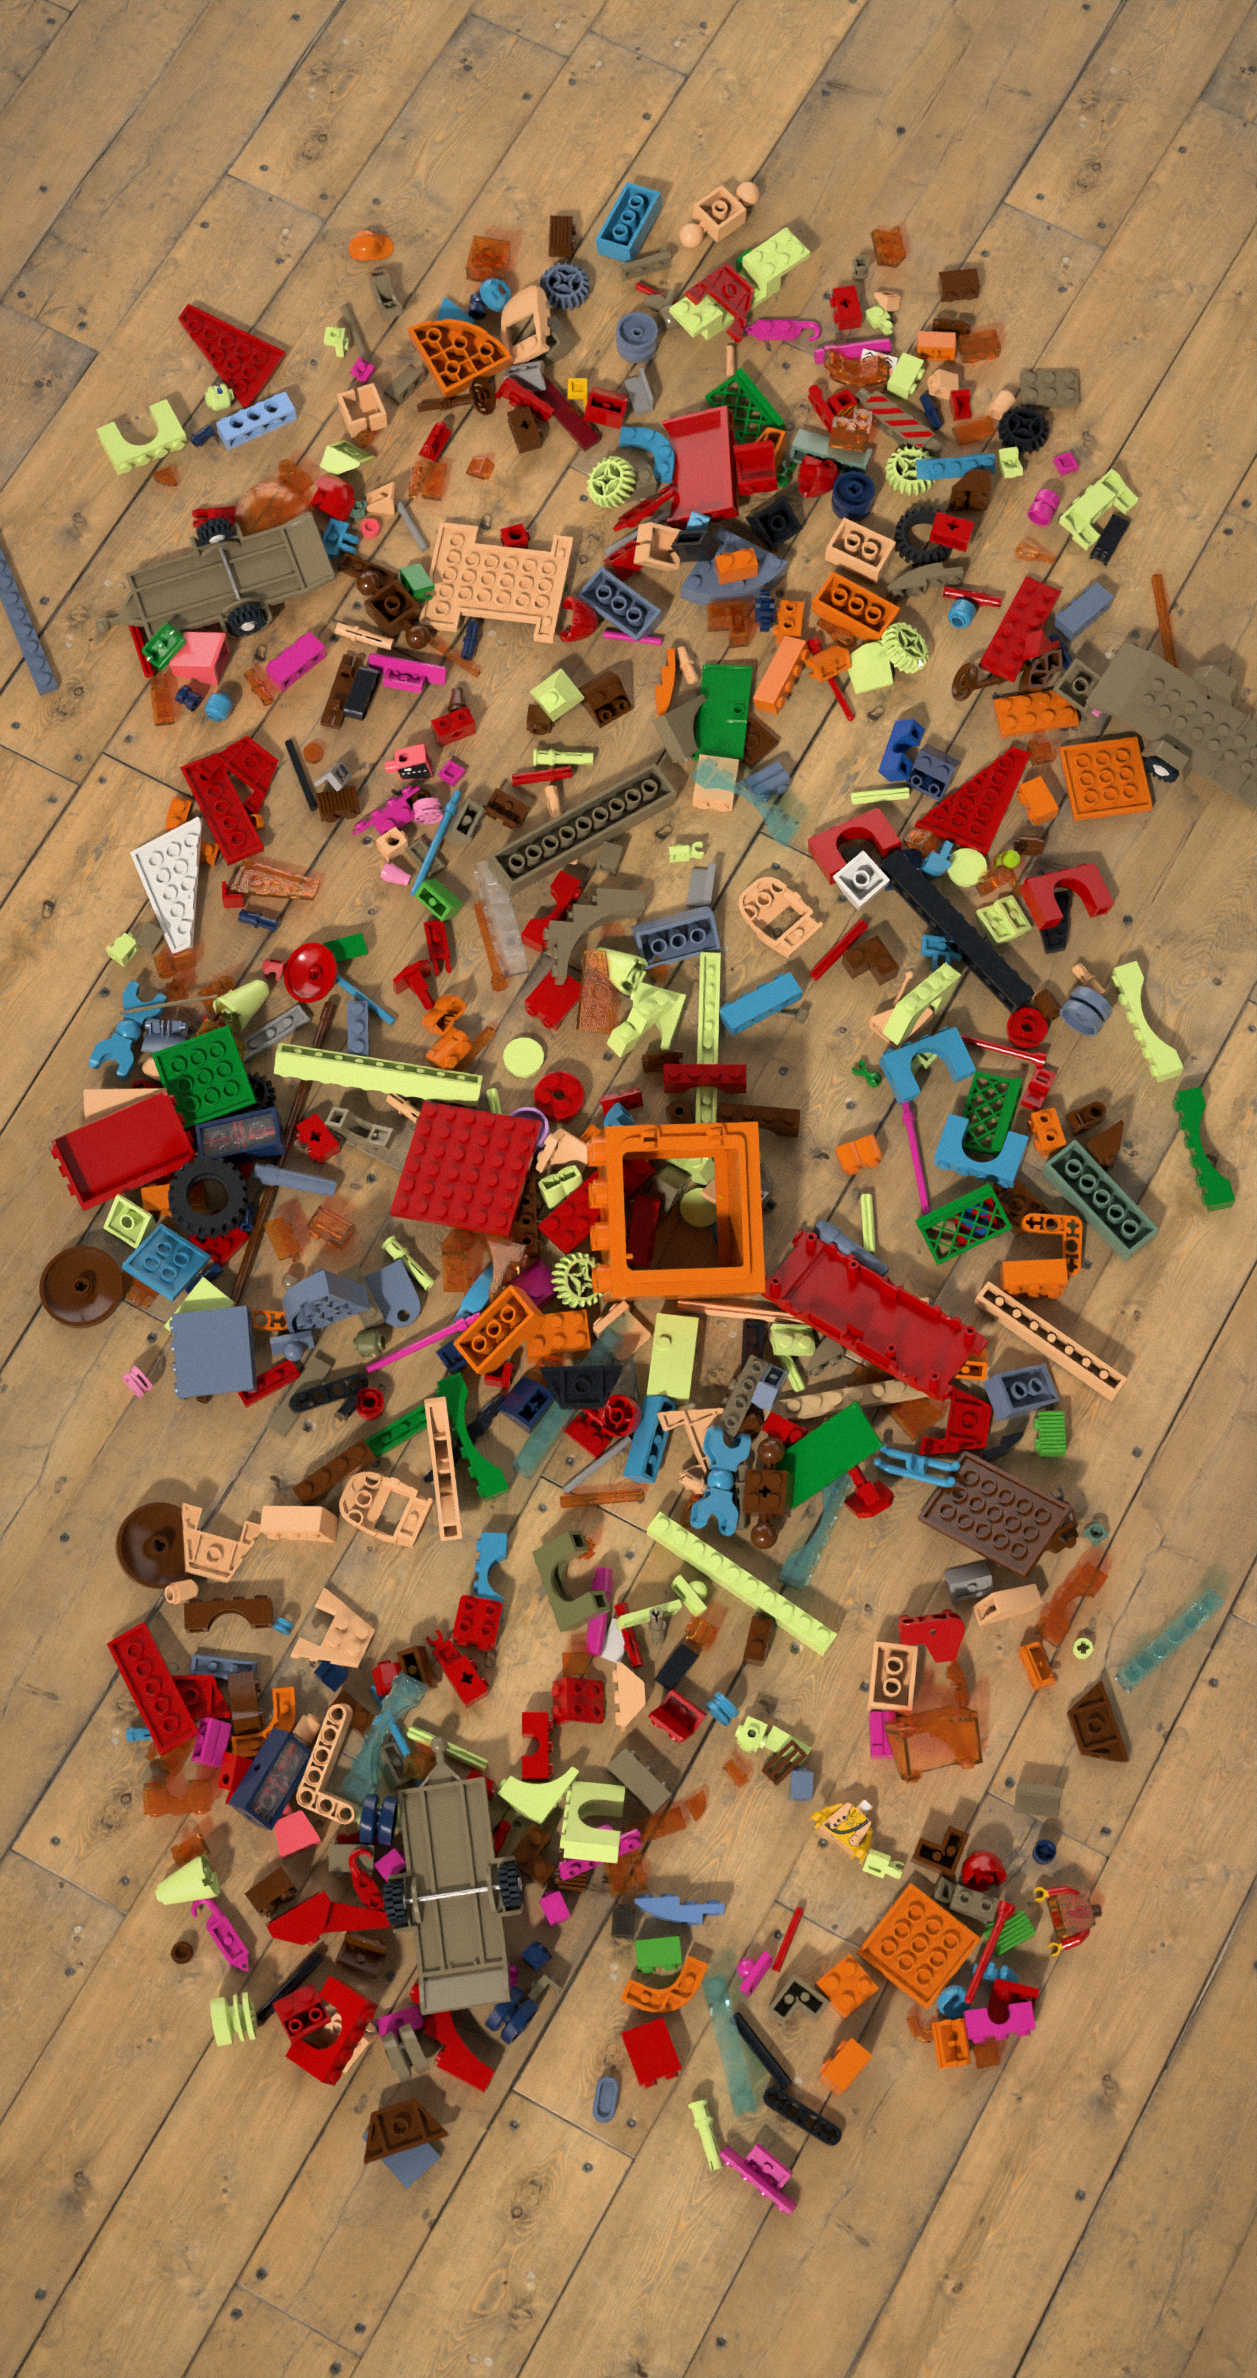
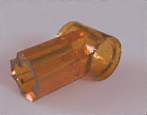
[154,948,197,979]

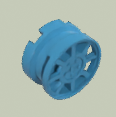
[705,1692,739,1726]

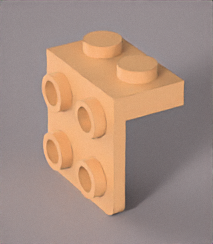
[535,1128,588,1176]
[593,1300,651,1363]
[313,2011,380,2072]

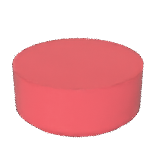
[361,518,380,539]

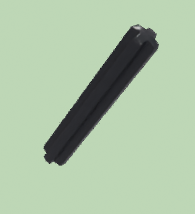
[256,1951,323,2024]
[729,2012,792,2090]

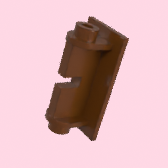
[932,316,971,340]
[641,1048,684,1073]

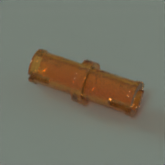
[243,669,274,706]

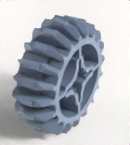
[539,262,590,311]

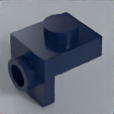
[435,1340,467,1374]

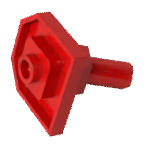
[393,959,435,1010]
[843,1465,895,1519]

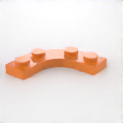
[166,797,220,866]
[232,1687,296,1758]
[620,1955,709,2014]

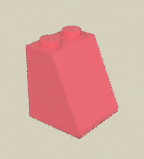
[169,632,230,686]

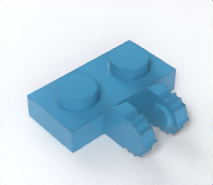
[322,518,360,560]
[920,934,962,972]
[971,1961,1019,1983]

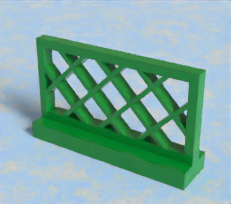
[705,367,787,445]
[962,1071,1024,1159]
[915,1183,1013,1265]

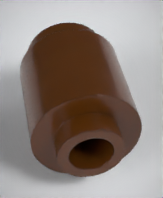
[1014,835,1043,856]
[1034,989,1061,1021]
[736,1411,763,1436]

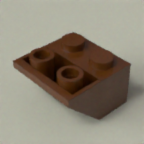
[949,470,991,512]
[578,670,633,728]
[244,1867,298,1918]

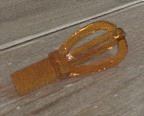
[1015,543,1056,564]
[816,618,853,648]
[680,1493,701,1528]

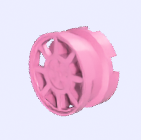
[413,798,443,825]
[121,1365,153,1399]

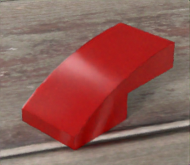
[1020,1066,1056,1112]

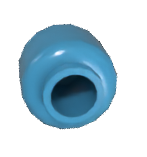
[948,599,976,628]
[204,691,234,722]

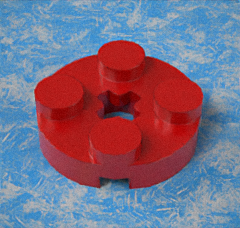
[1006,1008,1048,1048]

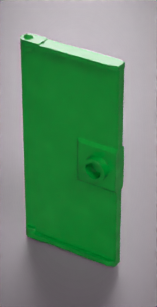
[692,664,753,762]
[776,1400,884,1510]

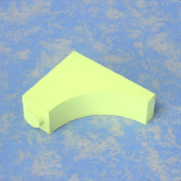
[630,982,686,1055]
[497,1766,580,1828]

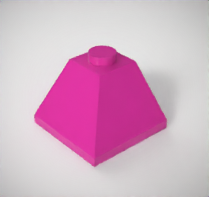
[509,1258,558,1310]

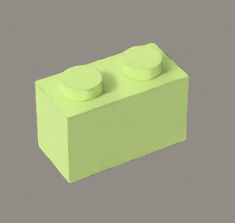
[886,352,925,401]

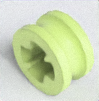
[1072,1638,1093,1659]

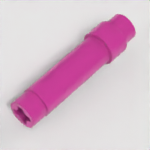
[814,338,891,365]
[585,1568,614,1656]

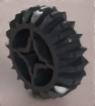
[998,405,1050,456]
[226,1070,276,1117]

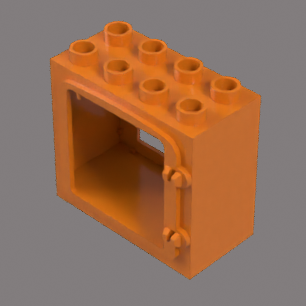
[587,1122,765,1302]

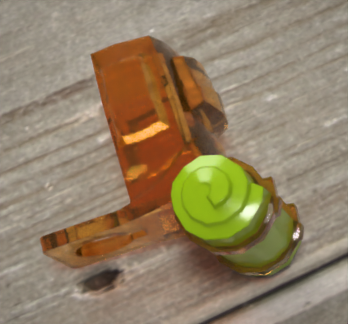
[975,849,1022,897]

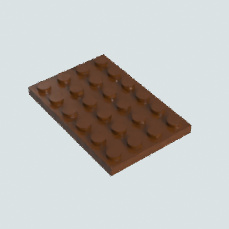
[918,1450,1072,1580]

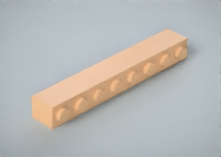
[974,1281,1127,1402]

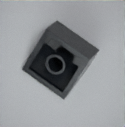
[745,495,803,550]

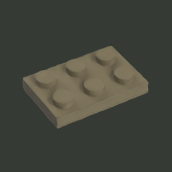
[1019,371,1079,409]

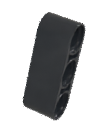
[343,665,380,721]

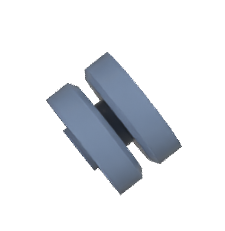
[616,312,658,363]
[1059,986,1113,1037]

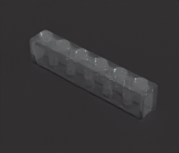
[473,860,529,978]

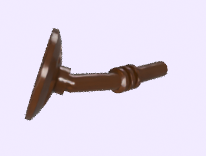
[417,377,495,416]
[952,663,1027,701]

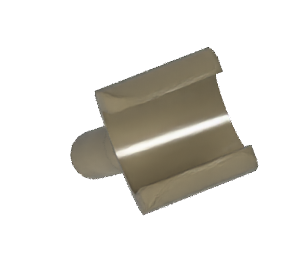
[778,1008,808,1024]

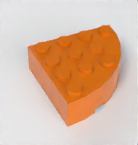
[408,319,512,400]

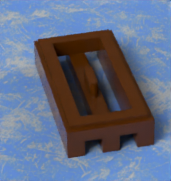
[761,1739,808,1787]

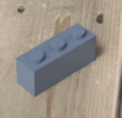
[1054,582,1114,642]
[347,1001,370,1057]

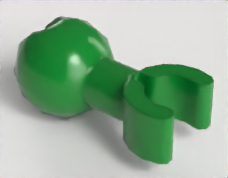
[777,460,796,488]
[852,1060,882,1088]

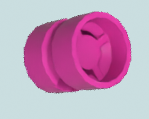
[1027,489,1061,526]

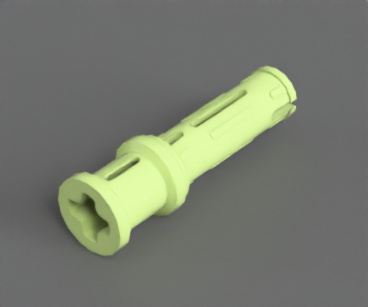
[533,748,593,767]
[381,1235,435,1291]
[688,2099,725,2171]

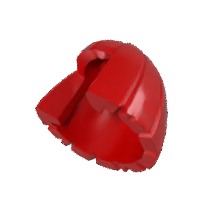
[798,456,839,498]
[559,596,598,643]

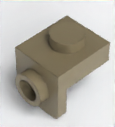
[527,1974,562,2002]

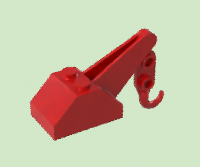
[265,1848,390,1947]

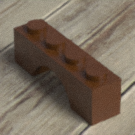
[716,1102,801,1137]
[292,1439,378,1506]
[184,1595,273,1633]

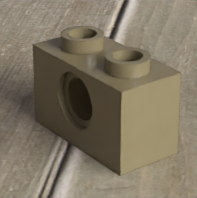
[948,1885,1000,1924]

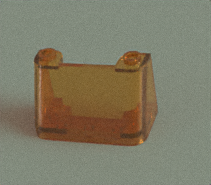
[884,1705,983,1784]

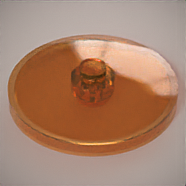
[235,482,312,537]

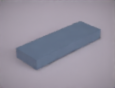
[190,1654,258,1681]

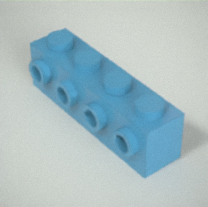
[719,972,803,1037]
[623,1396,676,1483]

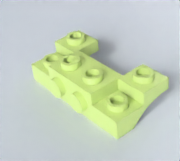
[1059,469,1139,551]

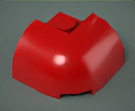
[309,474,356,522]

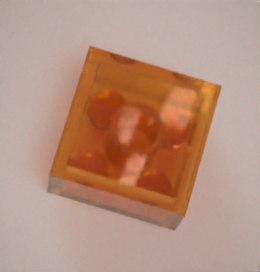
[466,235,511,283]

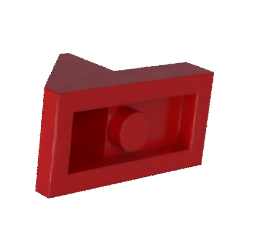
[1023,629,1061,660]
[761,1411,809,1446]

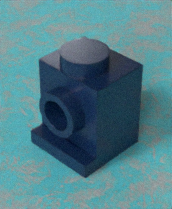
[521,1941,553,1973]

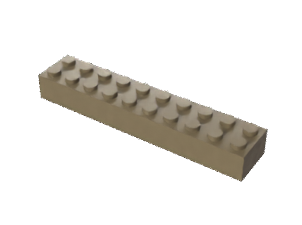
[487,762,677,897]

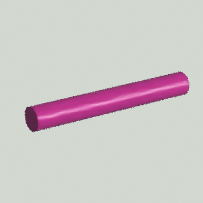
[603,630,662,645]

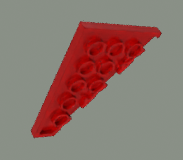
[178,304,286,409]
[914,746,1031,856]

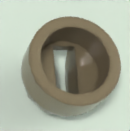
[282,1273,300,1290]

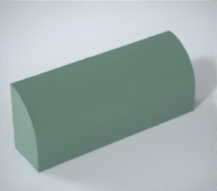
[789,429,873,476]

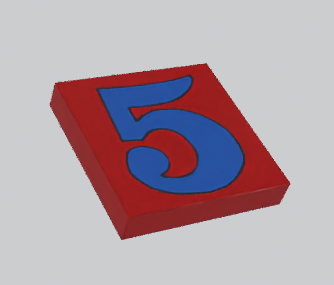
[954,1197,1000,1246]

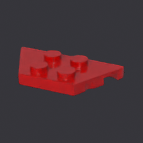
[172,1675,232,1720]

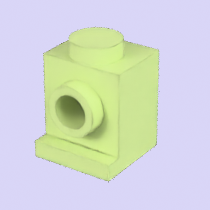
[106,933,140,967]

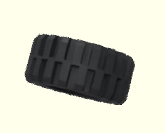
[168,1156,248,1239]

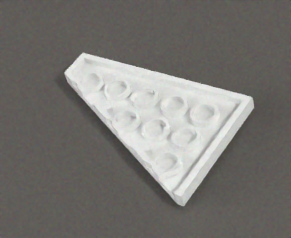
[130,817,202,957]

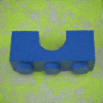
[878,718,925,782]

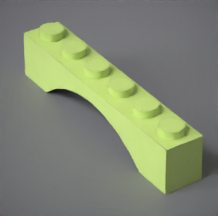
[1110,961,1184,1083]

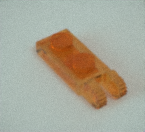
[150,674,175,727]
[621,1807,686,1843]

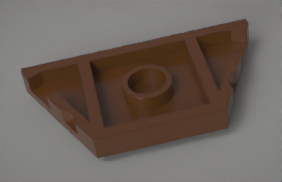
[993,1179,1057,1236]
[1066,1681,1129,1763]
[364,2098,449,2165]

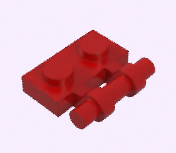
[564,1409,615,1460]

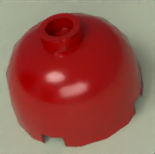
[598,1394,642,1437]
[961,1850,1007,1892]

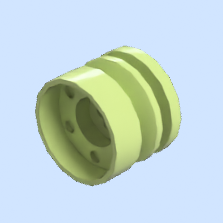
[210,1992,258,2047]

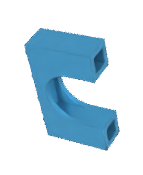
[879,1027,976,1105]
[934,1113,1029,1188]

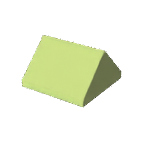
[103,1194,156,1249]

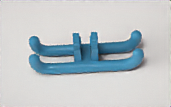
[874,1442,961,1487]

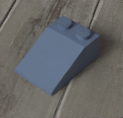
[983,1363,1061,1422]

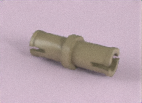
[648,1607,666,1644]

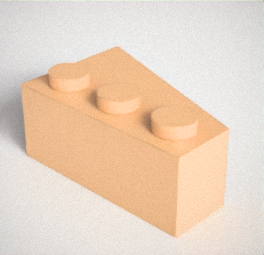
[260,1506,339,1543]

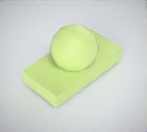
[671,1575,707,1619]

